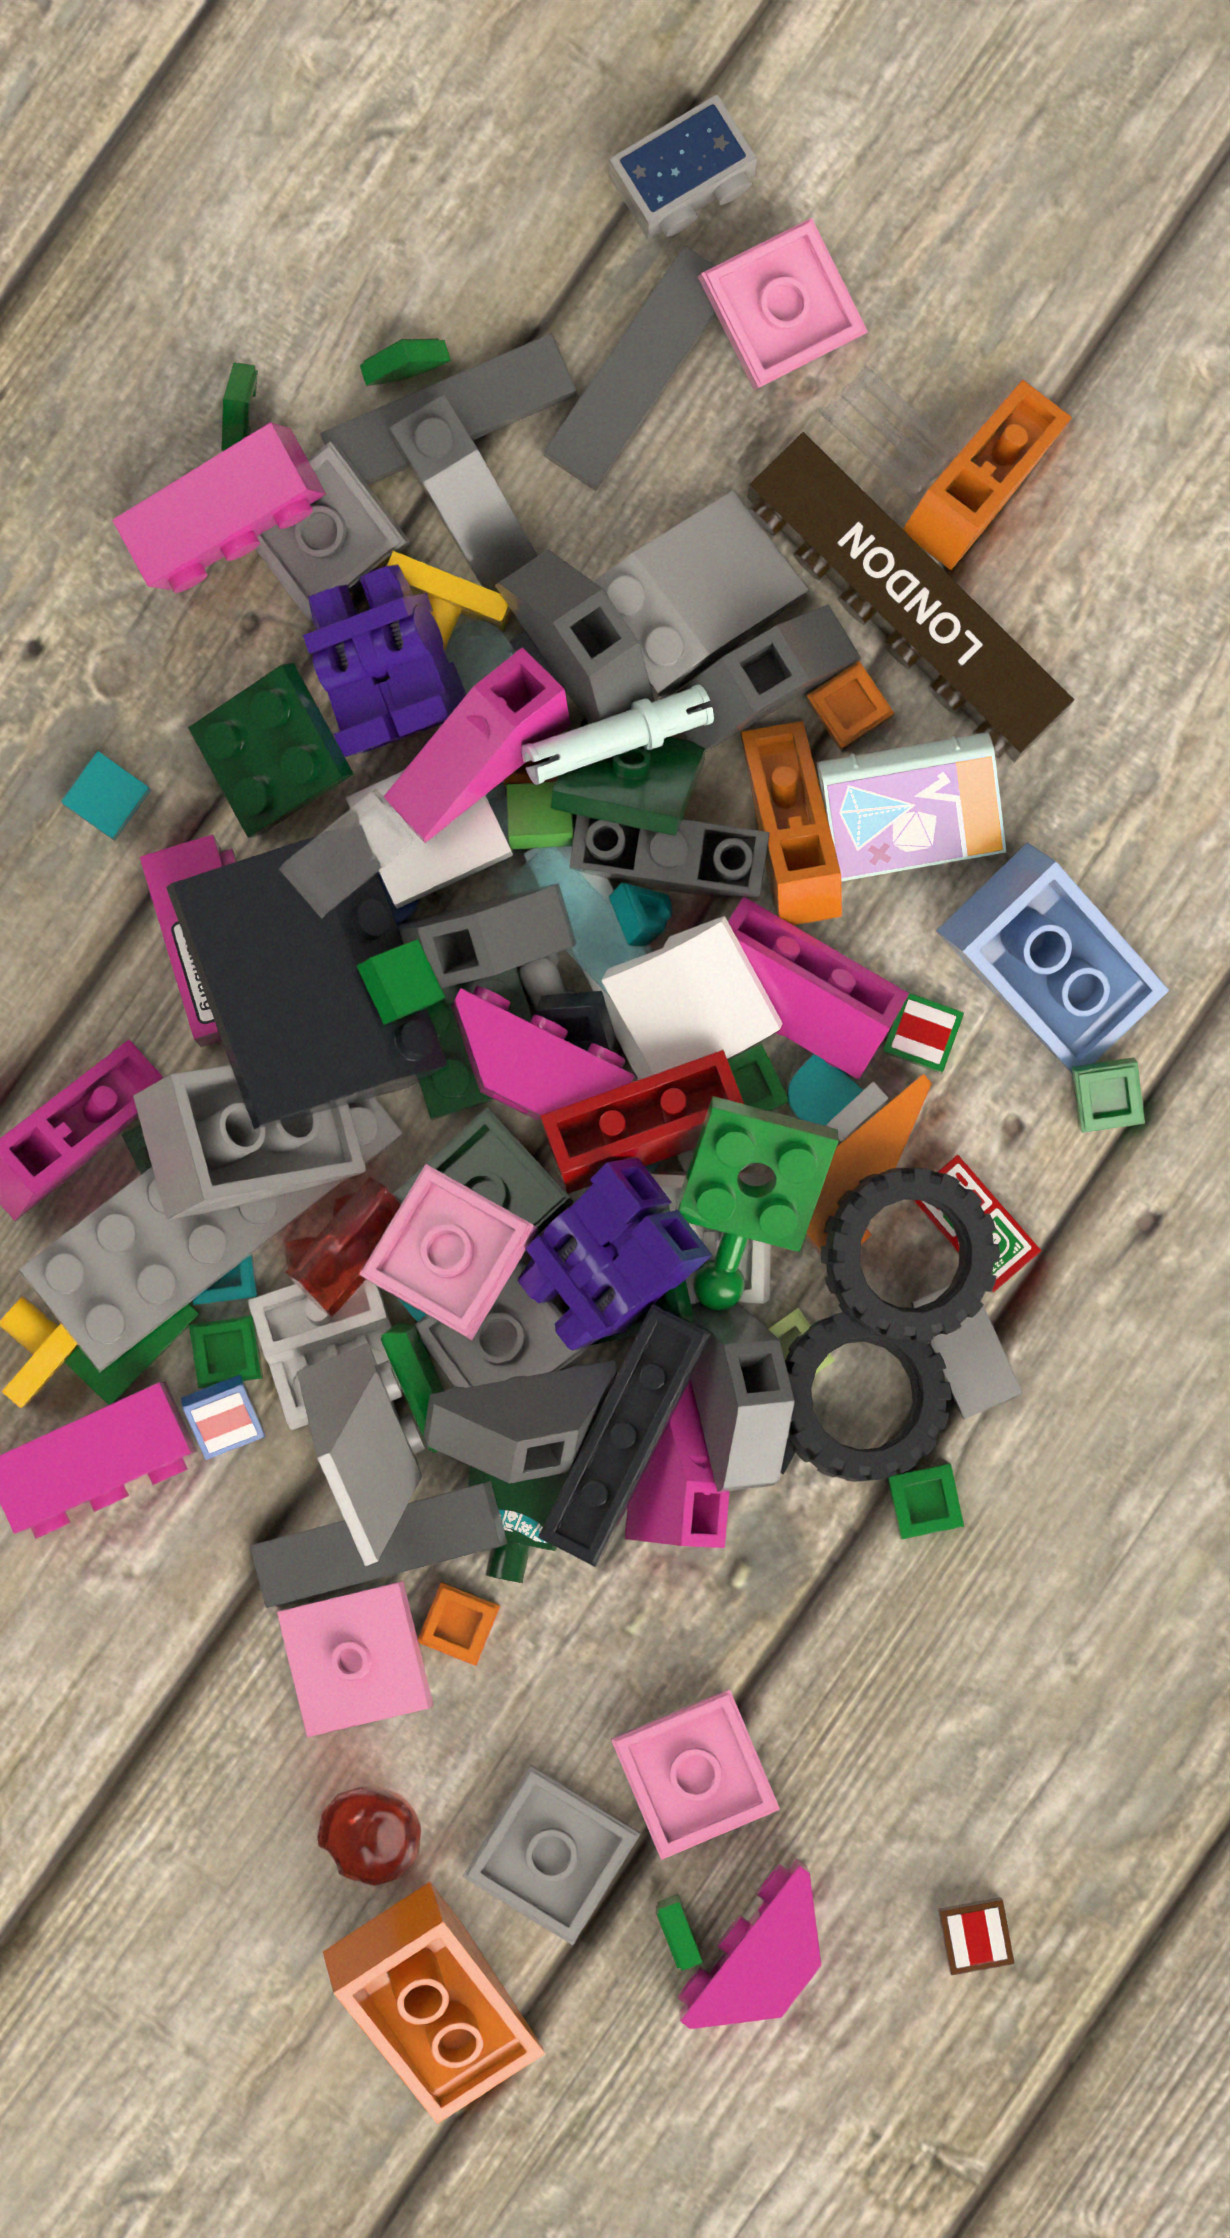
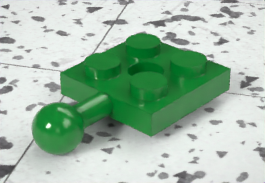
[675,1096,839,1310]

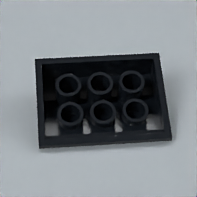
[166,827,448,1130]

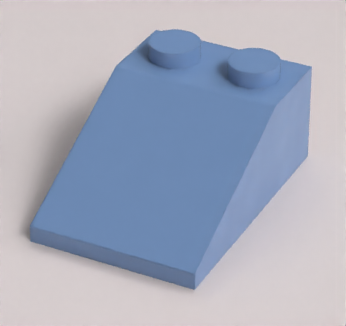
[936,842,1169,1073]

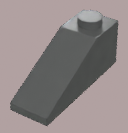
[388,394,538,591]

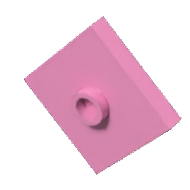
[697,218,868,390]
[360,1164,538,1340]
[277,1581,434,1737]
[611,1688,780,1860]

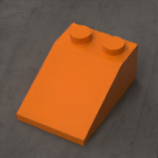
[322,1882,545,2124]

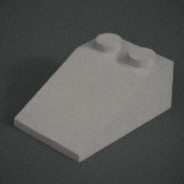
[594,490,809,701]
[133,1065,366,1220]
[297,1343,426,1566]

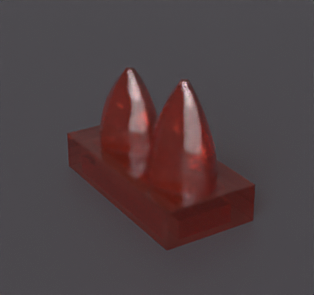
[285,1177,401,1317]

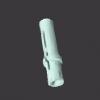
[521,684,714,785]

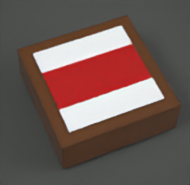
[938,1897,1015,1976]

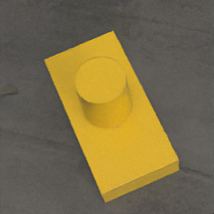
[387,551,512,651]
[0,1296,78,1408]

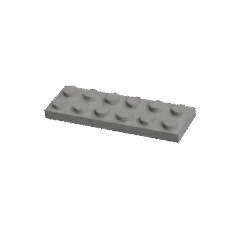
[19,1097,403,1373]

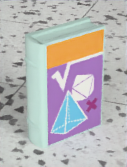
[817,732,1006,881]

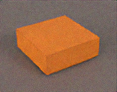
[806,661,894,751]
[418,1582,501,1666]

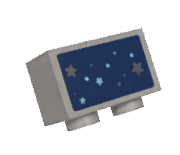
[609,94,757,240]

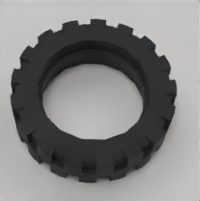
[821,1168,1000,1341]
[785,1312,951,1482]

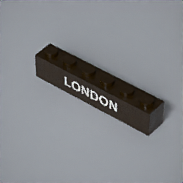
[747,432,1075,763]

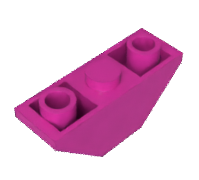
[451,986,635,1121]
[677,1858,822,2029]

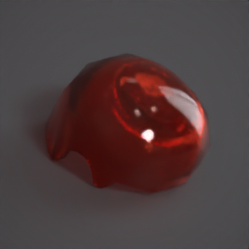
[317,1785,421,1886]

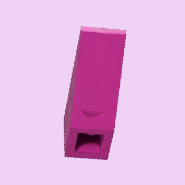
[383,647,571,843]
[625,1379,730,1548]

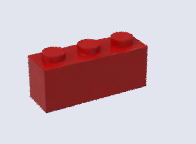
[540,1050,744,1194]

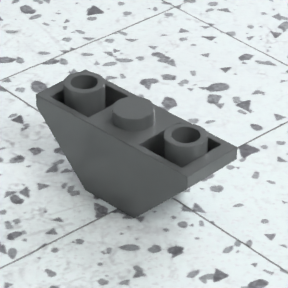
[495,549,655,724]
[675,604,861,752]
[569,815,770,897]
[396,883,576,988]
[691,1302,795,1492]
[423,1360,618,1483]

